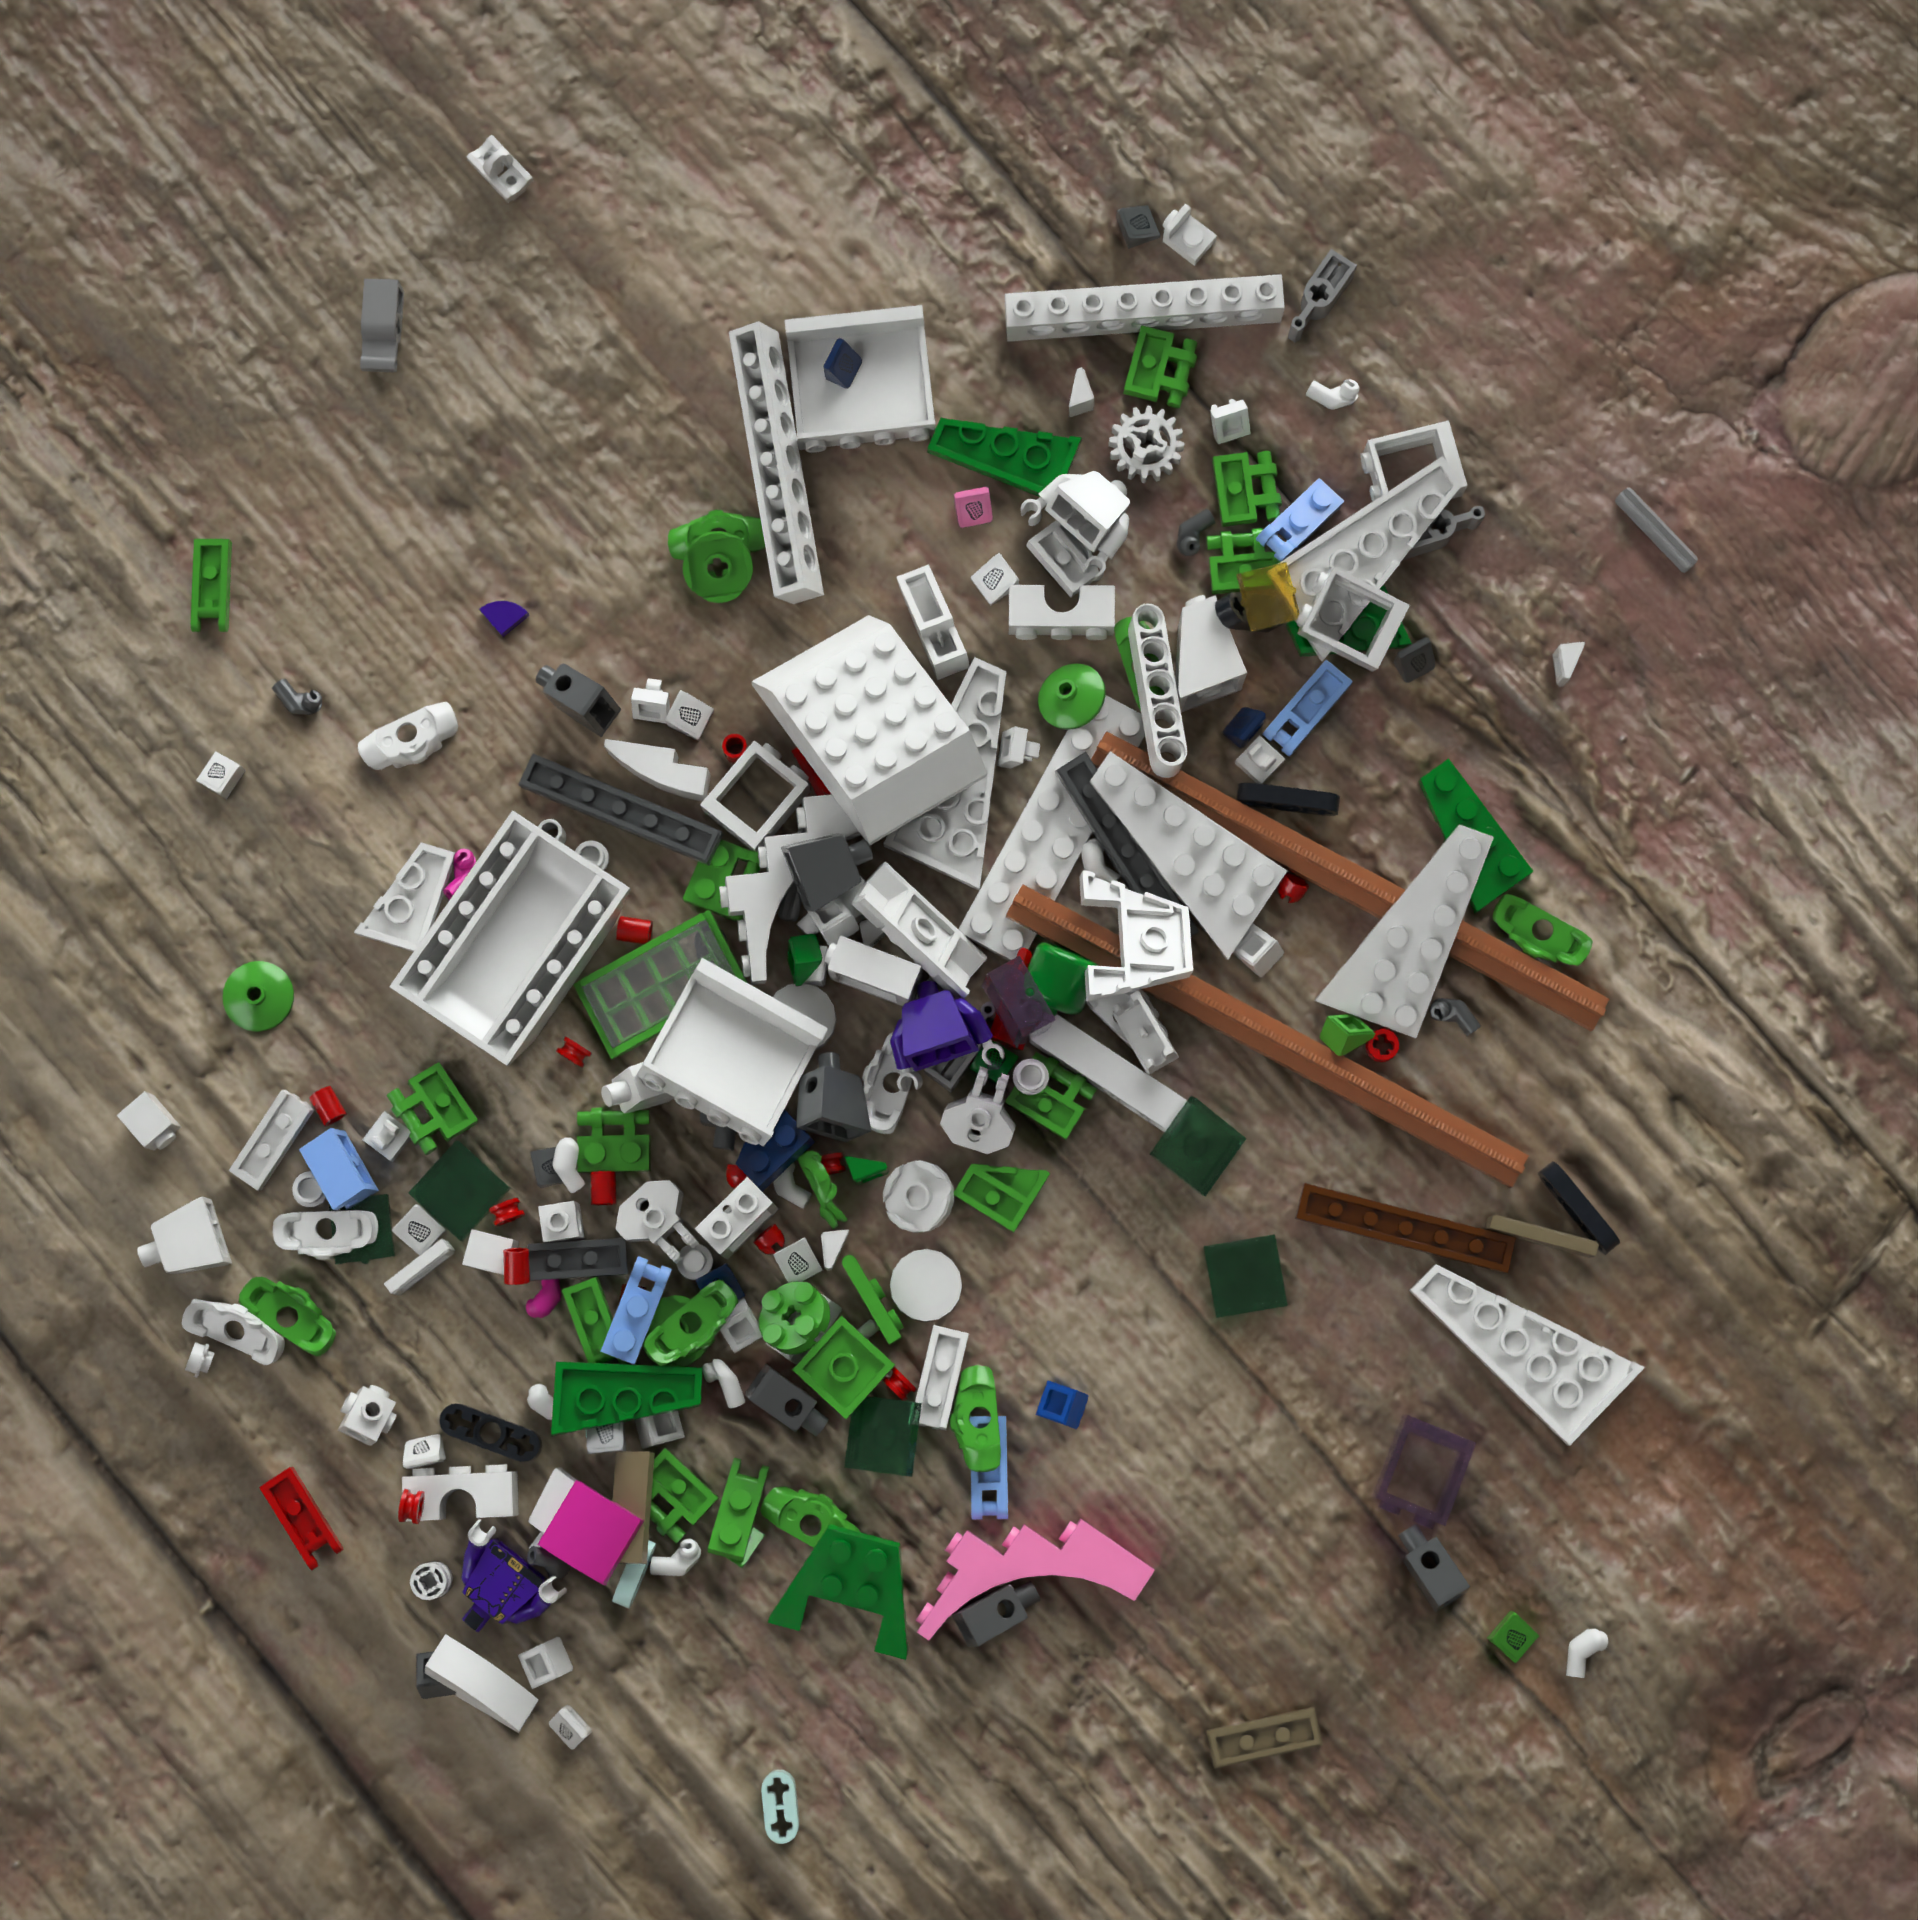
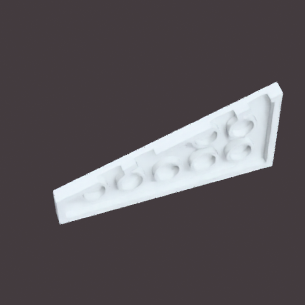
[1264,456,1462,662]
[884,657,1006,891]
[1089,751,1287,960]
[1315,824,1494,1038]
[1409,1264,1645,1446]

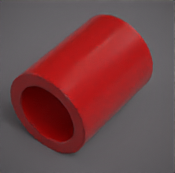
[722,734,748,764]
[616,916,653,944]
[309,1086,347,1126]
[590,1171,616,1206]
[503,1248,530,1285]

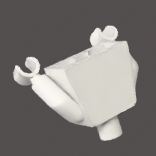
[1021,471,1130,581]

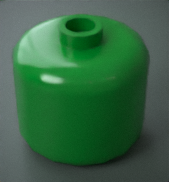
[1021,942,1097,1016]

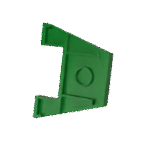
[768,1524,909,1660]

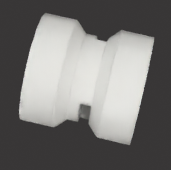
[410,1561,453,1600]

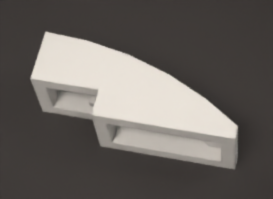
[896,564,970,680]
[604,739,711,802]
[425,1634,538,1733]

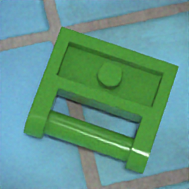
[683,839,760,922]

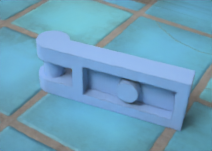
[1256,478,1344,562]
[1262,660,1353,757]
[600,1256,672,1365]
[970,1416,1008,1520]

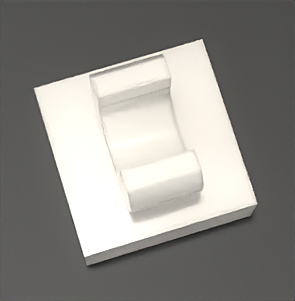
[1210,399,1251,444]
[631,678,670,724]
[998,726,1040,769]
[1235,735,1285,784]
[362,1111,411,1162]

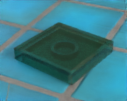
[1150,1096,1247,1197]
[408,1140,511,1242]
[1203,1234,1288,1318]
[844,1396,922,1477]

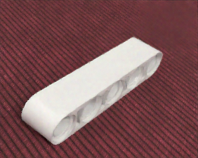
[1128,603,1187,778]
[1027,1013,1193,1137]

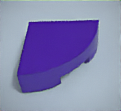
[479,601,530,637]

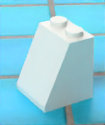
[1175,595,1247,713]

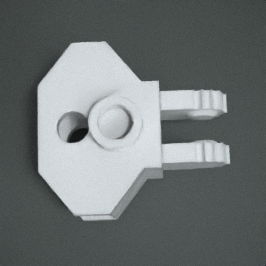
[940,1066,1016,1154]
[616,1180,699,1264]

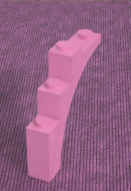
[915,1518,1155,1641]

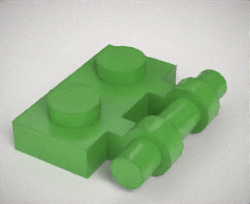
[1123,325,1197,408]
[1212,451,1282,527]
[1206,528,1280,594]
[1005,1052,1098,1140]
[387,1062,478,1155]
[577,1107,651,1173]
[650,1448,719,1544]

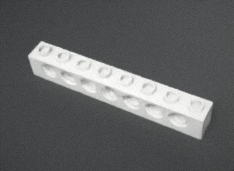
[1005,274,1285,342]
[729,321,824,604]

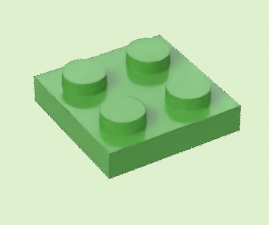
[792,1316,895,1420]

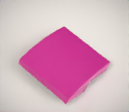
[537,1480,644,1586]

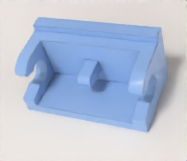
[299,1128,379,1210]

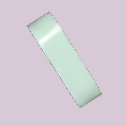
[612,1540,656,1609]
[761,1770,799,1844]

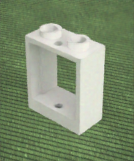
[1361,420,1467,502]
[1296,567,1410,672]
[700,740,811,852]
[824,935,923,1006]
[695,1177,779,1260]

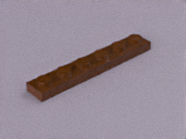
[1295,1183,1516,1274]

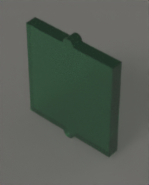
[328,1194,395,1265]

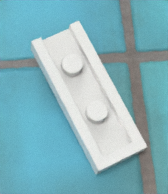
[229,1090,314,1191]
[911,1325,969,1431]

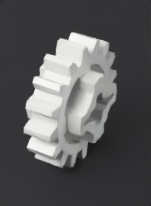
[1109,406,1184,483]

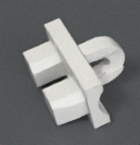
[466,135,534,203]

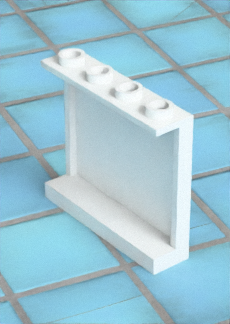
[785,305,936,453]
[636,958,828,1146]

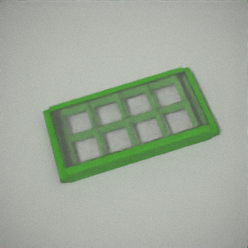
[573,910,749,1059]

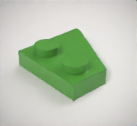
[954,1163,1050,1233]

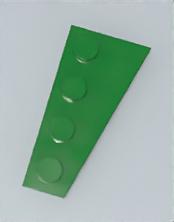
[927,418,1082,497]
[1418,758,1533,914]
[551,1361,702,1437]

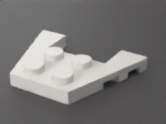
[1079,870,1193,1001]

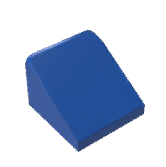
[1036,1380,1089,1429]

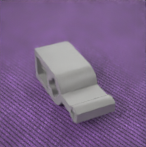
[1288,249,1357,343]
[360,279,404,372]
[1403,506,1485,560]
[925,1001,996,1093]

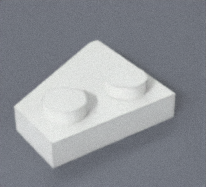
[1026,520,1099,598]

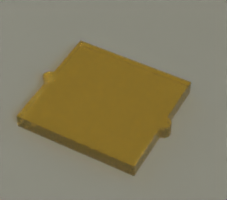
[1236,562,1300,632]

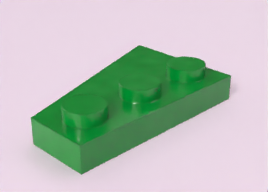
[1286,585,1412,657]

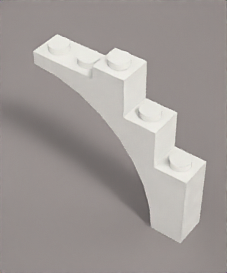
[719,794,861,985]

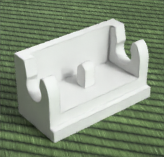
[1112,990,1179,1075]

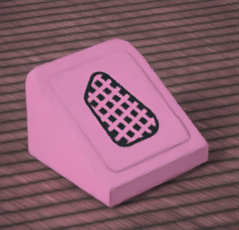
[954,487,993,528]

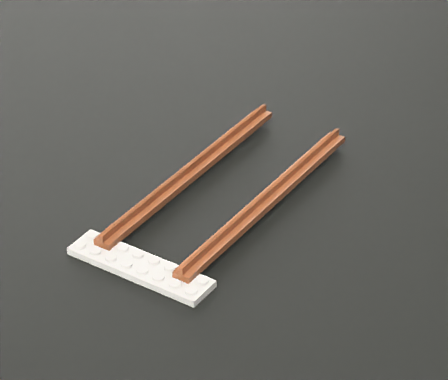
[958,695,1609,1188]

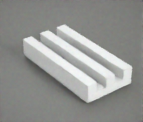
[384,1239,455,1295]

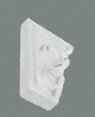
[354,842,455,952]

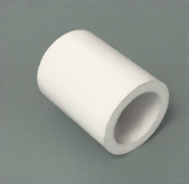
[538,819,566,844]

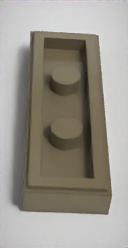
[1484,1214,1599,1258]
[612,1451,655,1564]
[1206,1707,1323,1769]

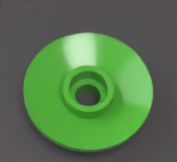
[1038,663,1106,730]
[223,961,294,1032]

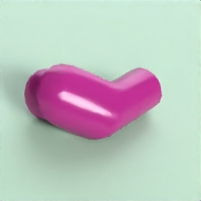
[443,848,476,900]
[526,1279,562,1318]

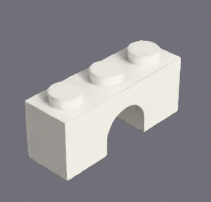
[1009,585,1115,640]
[402,1464,519,1521]

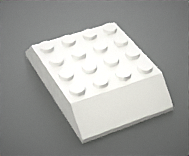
[752,615,988,846]
[389,810,630,1066]

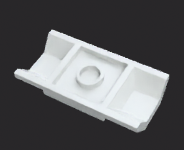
[851,861,987,999]

